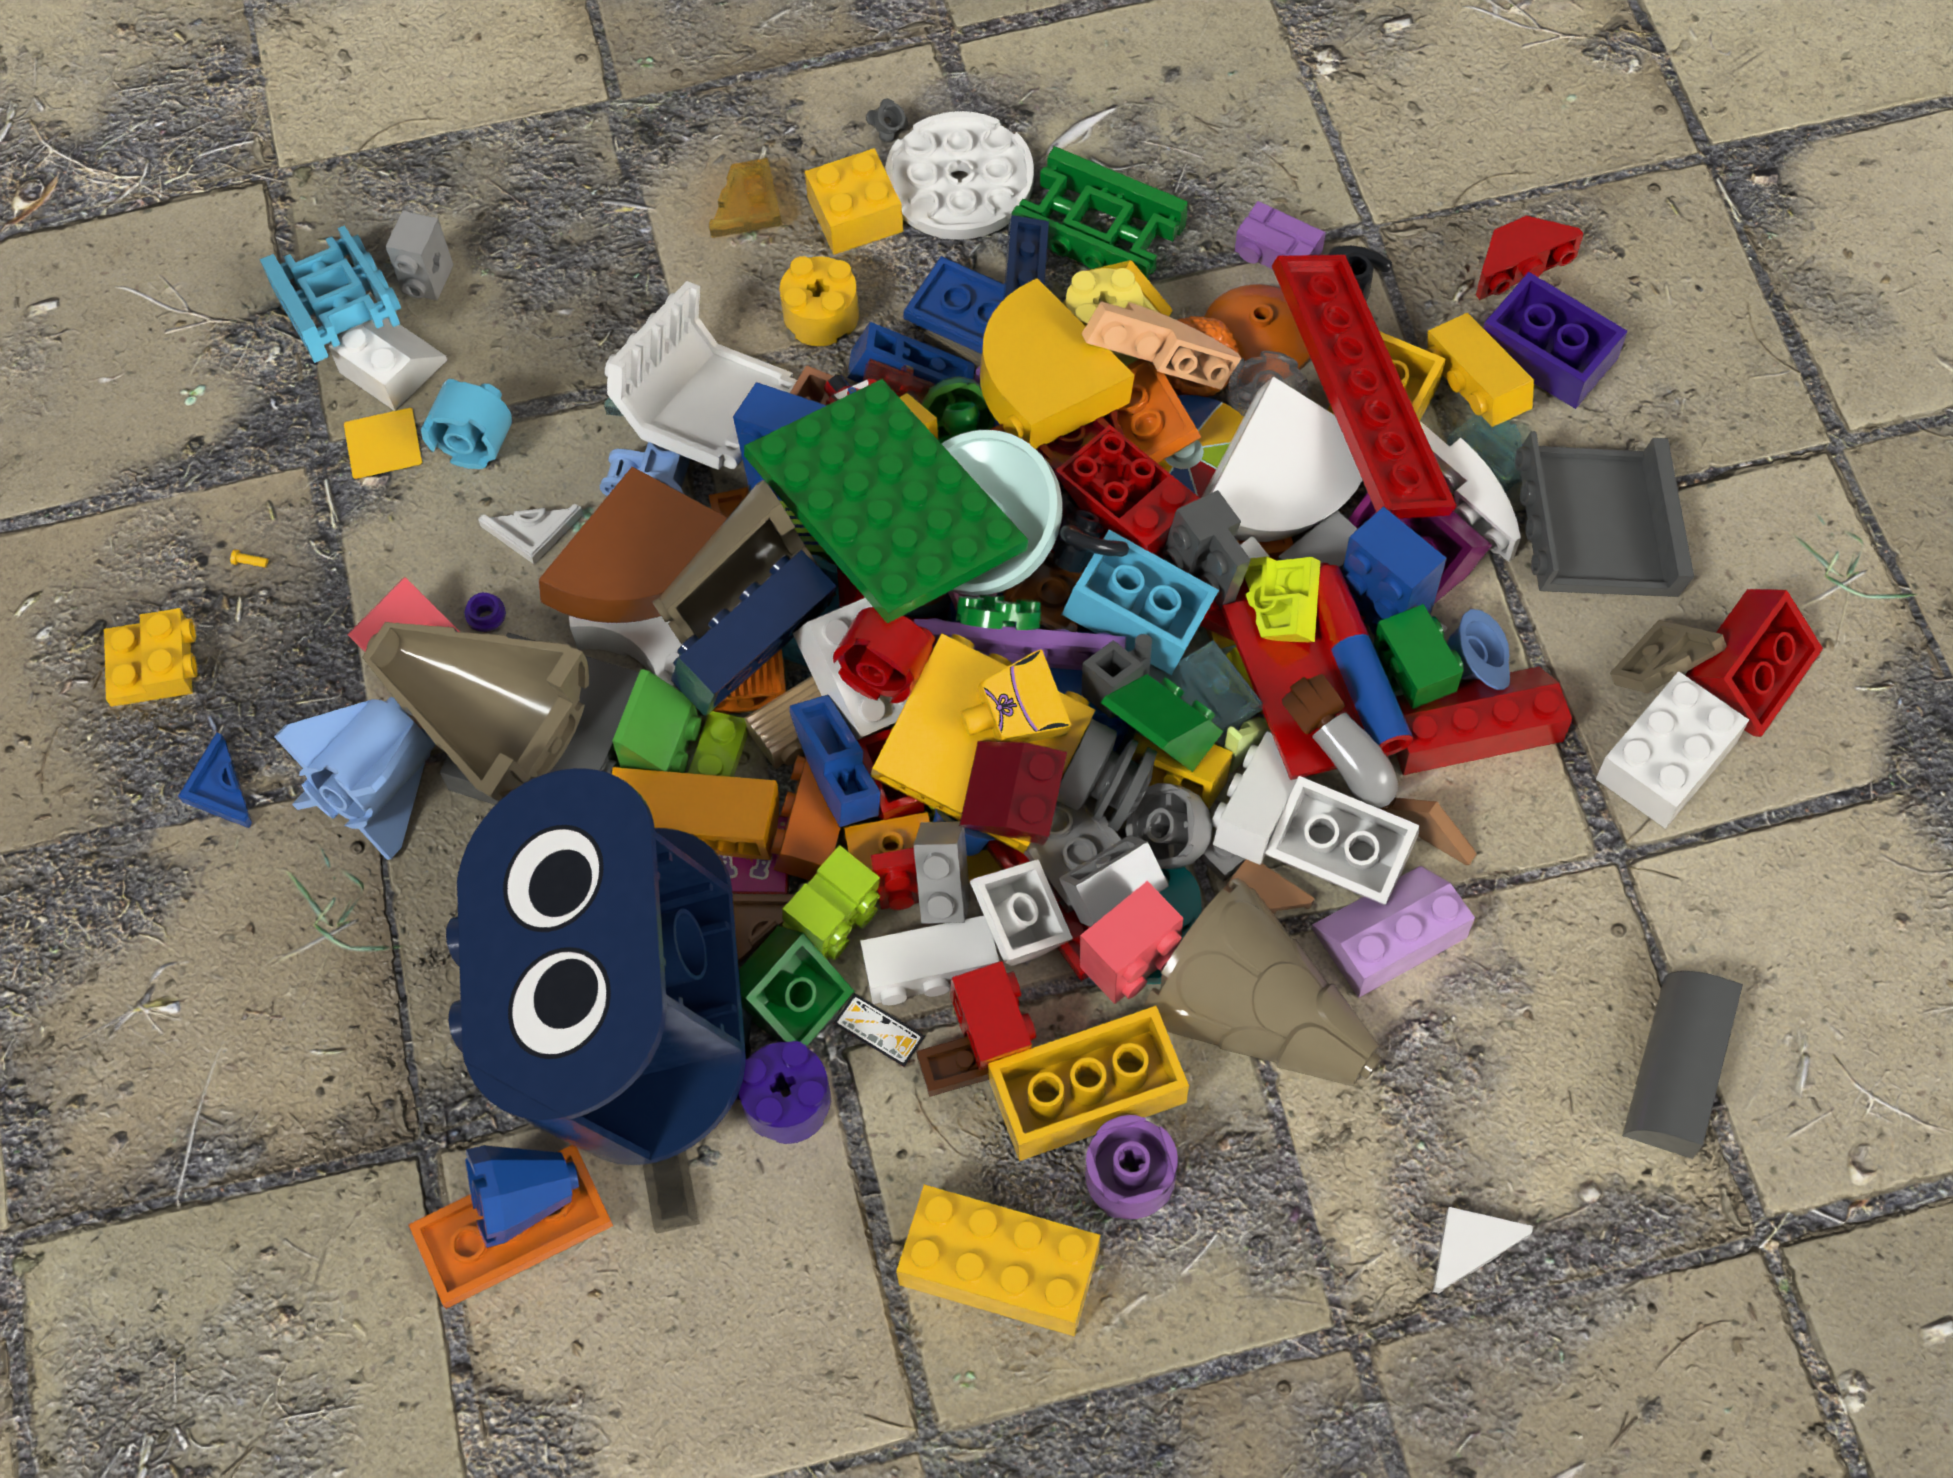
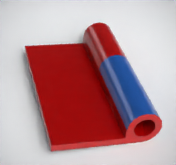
[1221,562,1413,780]

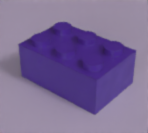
[1483,272,1628,409]

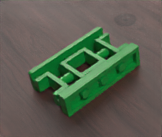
[1012,146,1188,280]

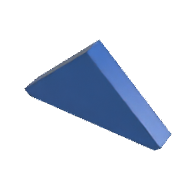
[178,732,252,828]

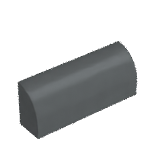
[1622,971,1743,1159]

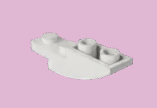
[1420,422,1521,562]

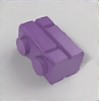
[1235,201,1326,272]

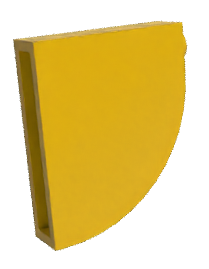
[980,278,1135,449]

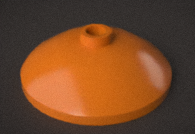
[1204,284,1310,384]

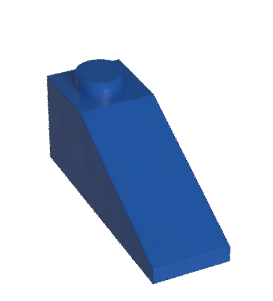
[847,322,975,394]

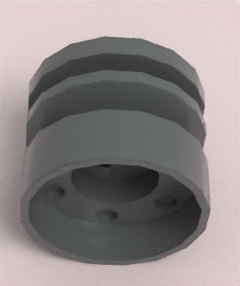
[1057,719,1158,831]

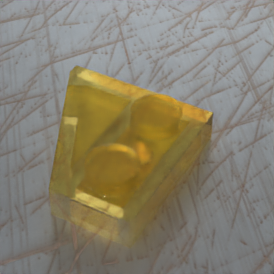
[709,158,782,238]

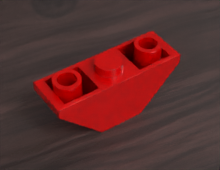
[1476,215,1584,300]

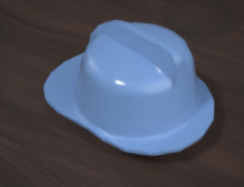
[1447,609,1510,690]

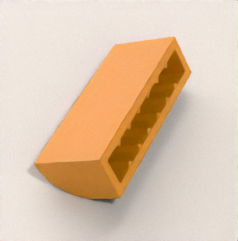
[611,767,779,860]

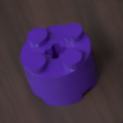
[739,1041,831,1144]

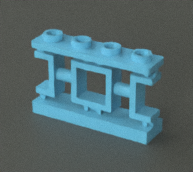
[260,225,401,363]

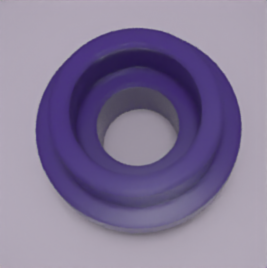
[464,592,506,632]

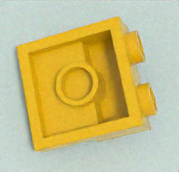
[104,608,198,707]

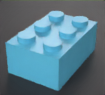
[1061,530,1219,675]

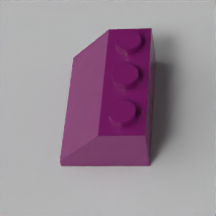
[1348,493,1492,604]

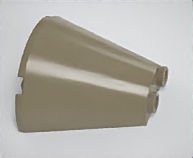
[653,480,837,644]

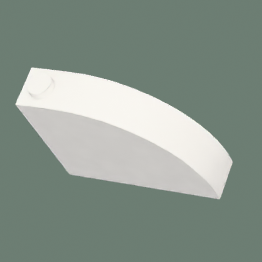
[1202,376,1362,542]

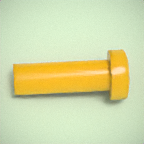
[230,549,269,568]

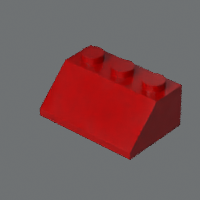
[1685,589,1823,737]

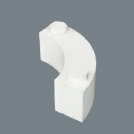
[569,615,682,691]

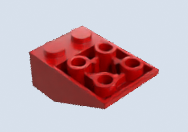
[1055,425,1200,557]

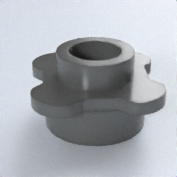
[866,98,908,142]

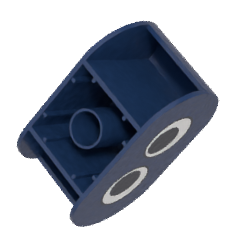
[446,768,745,1165]

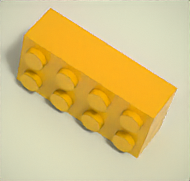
[988,1006,1189,1161]
[896,1184,1101,1337]

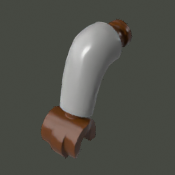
[1282,674,1398,811]

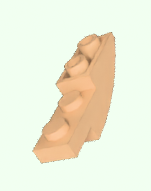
[1082,301,1241,390]

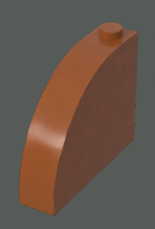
[539,467,727,623]

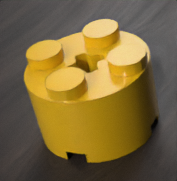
[779,256,859,346]

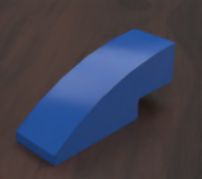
[789,695,881,827]

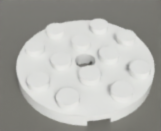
[885,111,1034,239]

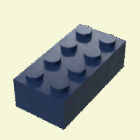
[671,550,836,716]

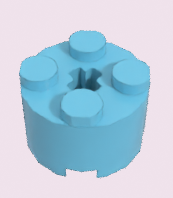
[421,379,512,469]

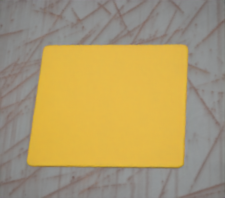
[344,408,422,479]

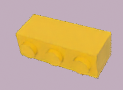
[1426,312,1534,427]

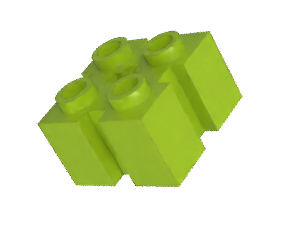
[782,845,880,960]

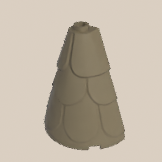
[362,622,589,801]
[1142,878,1382,1086]

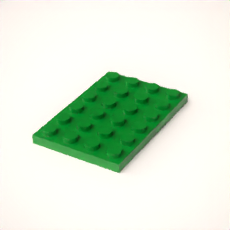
[744,379,1028,623]

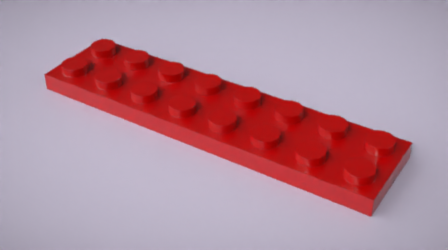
[1272,255,1457,519]

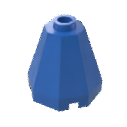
[465,1145,579,1248]

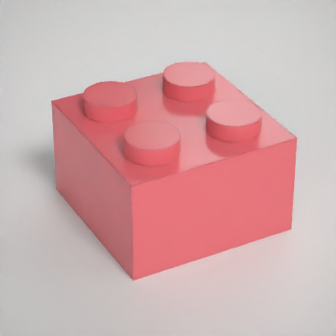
[1080,881,1183,1004]

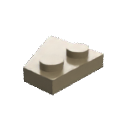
[1610,620,1727,693]

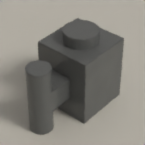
[1081,634,1152,719]

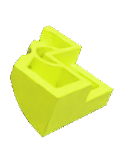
[1244,556,1321,642]

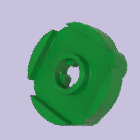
[956,594,1041,630]

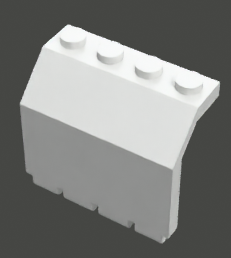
[605,281,797,470]

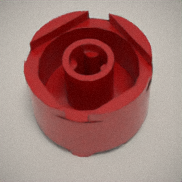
[833,607,935,703]

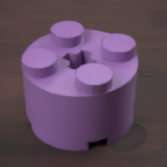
[1085,1115,1178,1219]

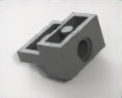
[1162,490,1251,610]

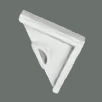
[478,504,583,565]
[1433,1207,1533,1293]

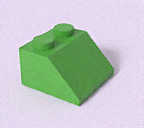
[612,669,702,773]

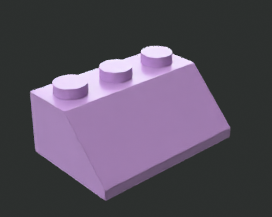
[1311,866,1475,998]

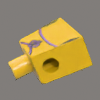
[961,649,1072,742]

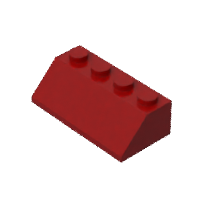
[1396,666,1572,775]

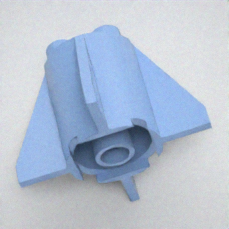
[274,697,436,860]

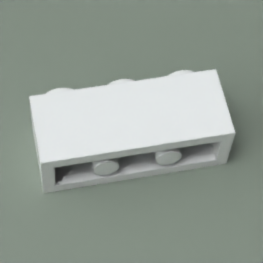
[1212,731,1305,865]
[860,915,999,1005]

